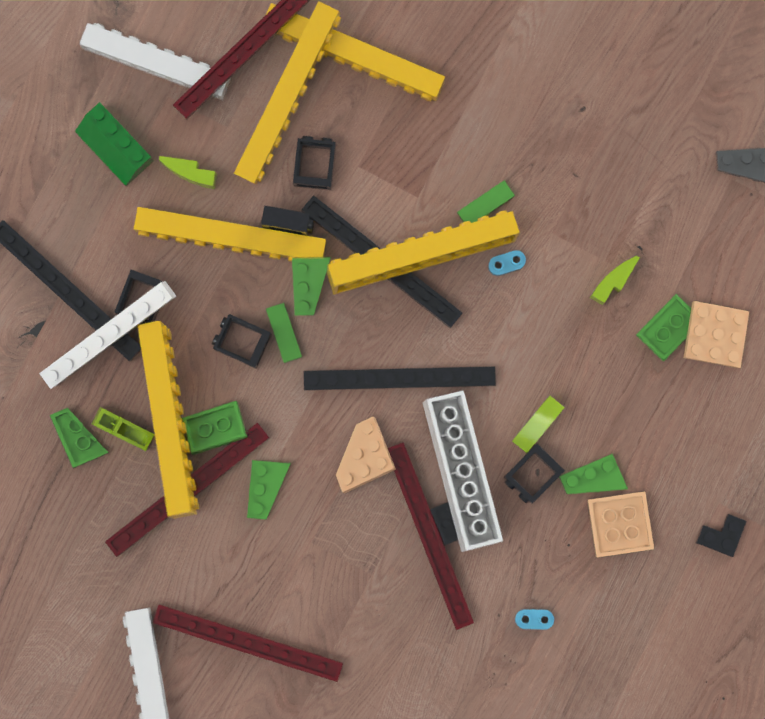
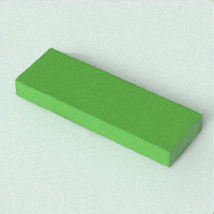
[457,181,515,223]
[266,303,302,363]

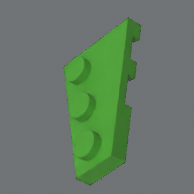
[292,257,331,316]
[50,408,109,469]
[559,454,628,494]
[247,460,291,520]

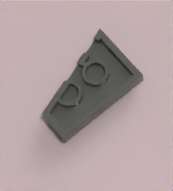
[716,148,765,183]

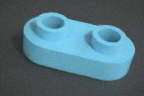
[488,250,526,276]
[515,609,554,629]

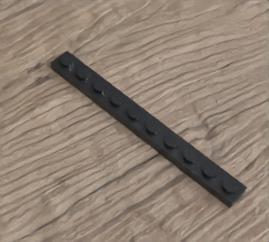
[301,195,463,329]
[0,220,141,361]
[304,366,496,391]

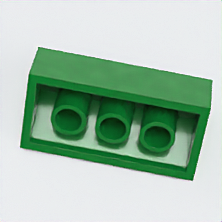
[75,102,154,186]

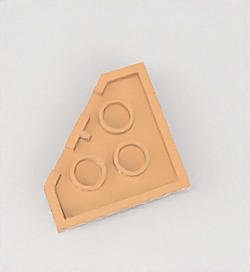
[336,417,396,493]

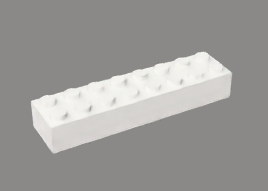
[422,391,503,552]

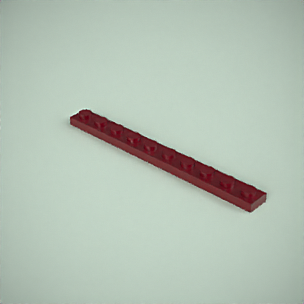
[173,0,310,119]
[105,423,269,557]
[388,442,474,630]
[153,604,343,682]

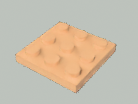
[683,301,750,368]
[587,492,654,557]

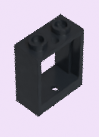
[293,136,336,190]
[261,205,314,236]
[115,270,168,324]
[212,314,272,369]
[504,444,565,504]

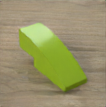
[159,156,217,189]
[590,256,640,305]
[512,395,565,453]
[91,407,154,451]

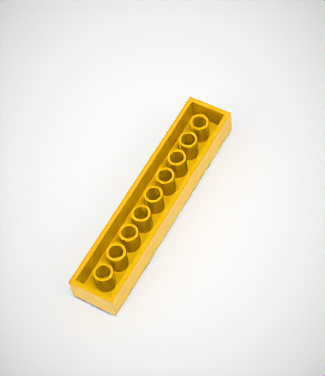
[327,210,520,295]
[138,321,199,519]

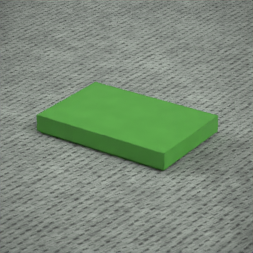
[636,294,691,362]
[182,401,248,455]

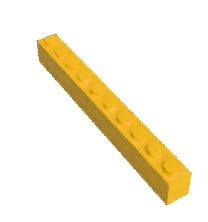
[234,1,341,184]
[266,3,445,102]
[134,207,327,262]

